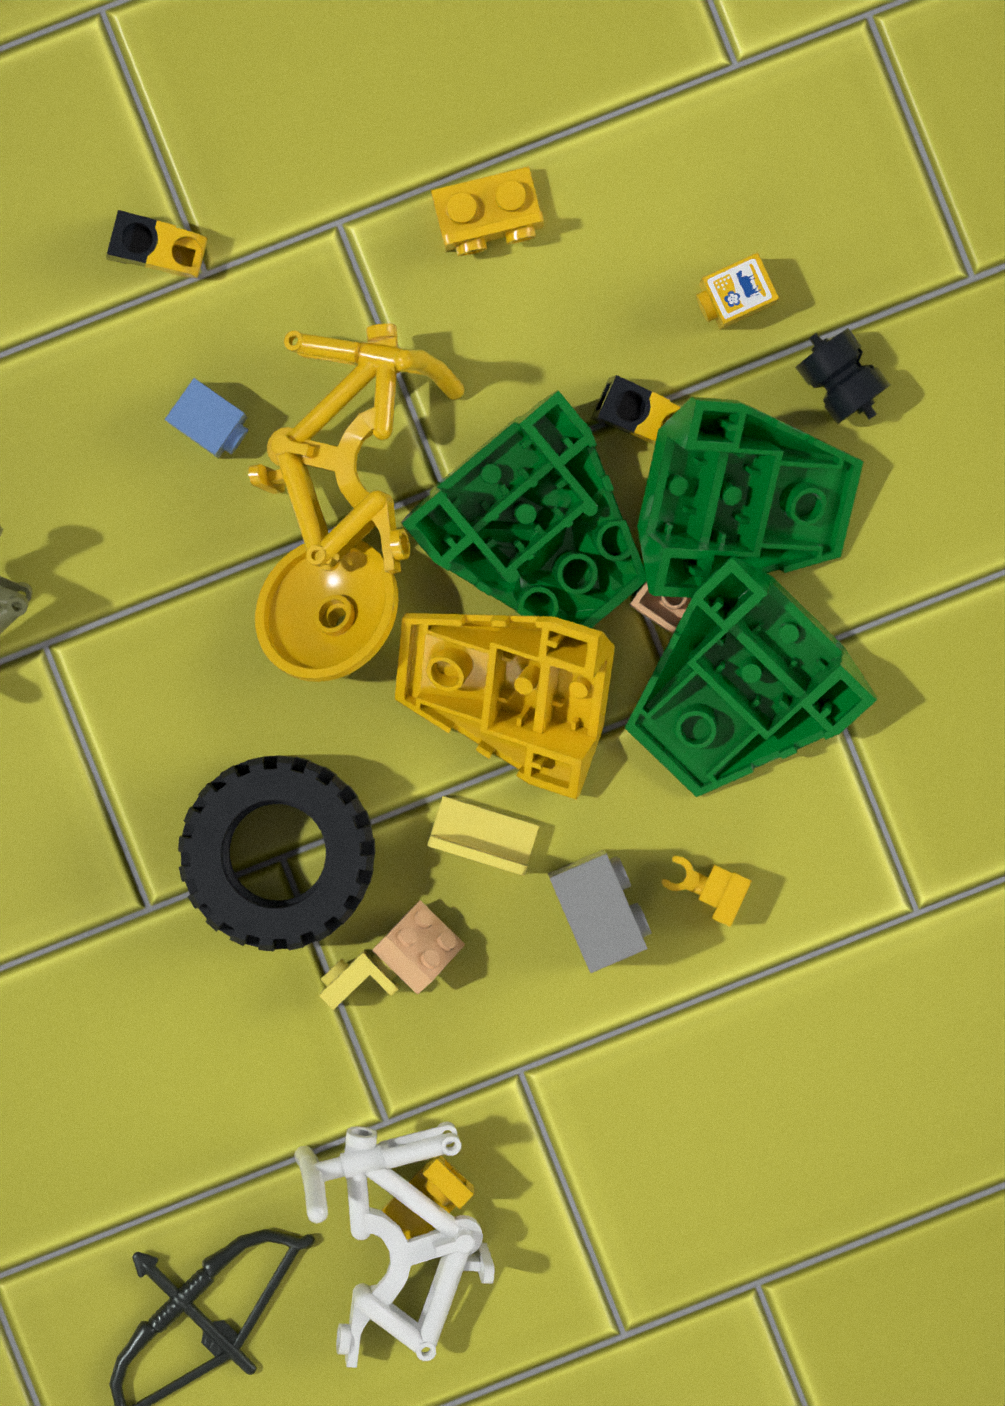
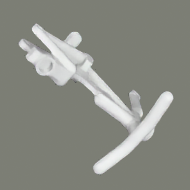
[294,1122,494,1368]

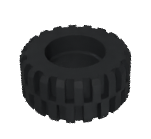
[178,755,376,952]

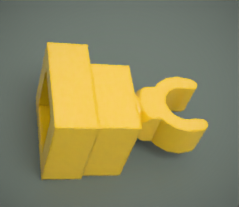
[662,856,752,927]

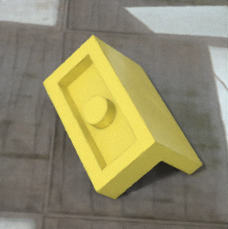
[427,796,539,876]

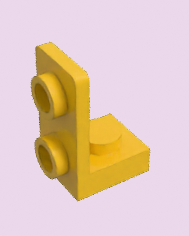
[381,1155,474,1240]

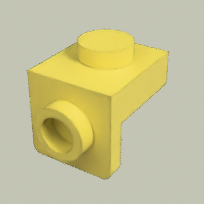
[319,950,400,1010]

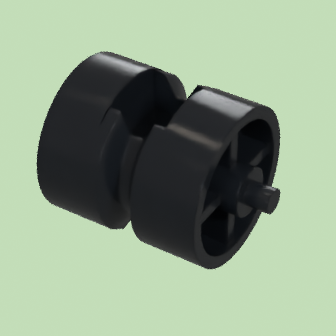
[795,328,891,425]

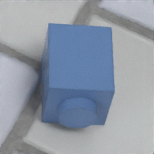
[165,378,248,459]

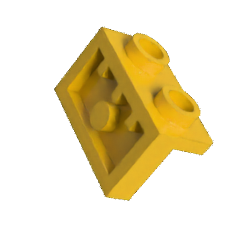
[431,166,544,257]

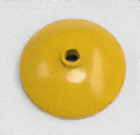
[255,540,398,682]

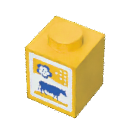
[696,252,779,330]

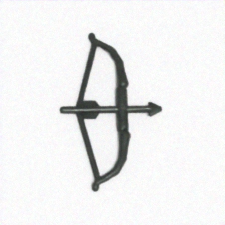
[109,1229,315,1406]

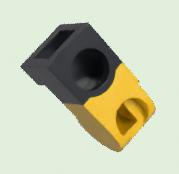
[106,210,208,278]
[590,375,681,445]

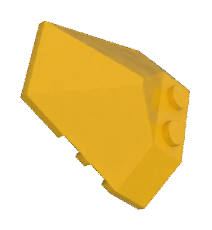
[395,613,615,800]

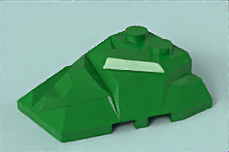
[400,390,647,628]

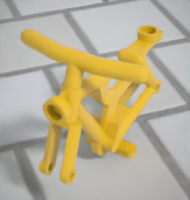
[248,323,465,574]

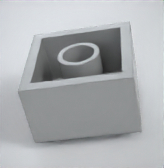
[548,850,652,973]

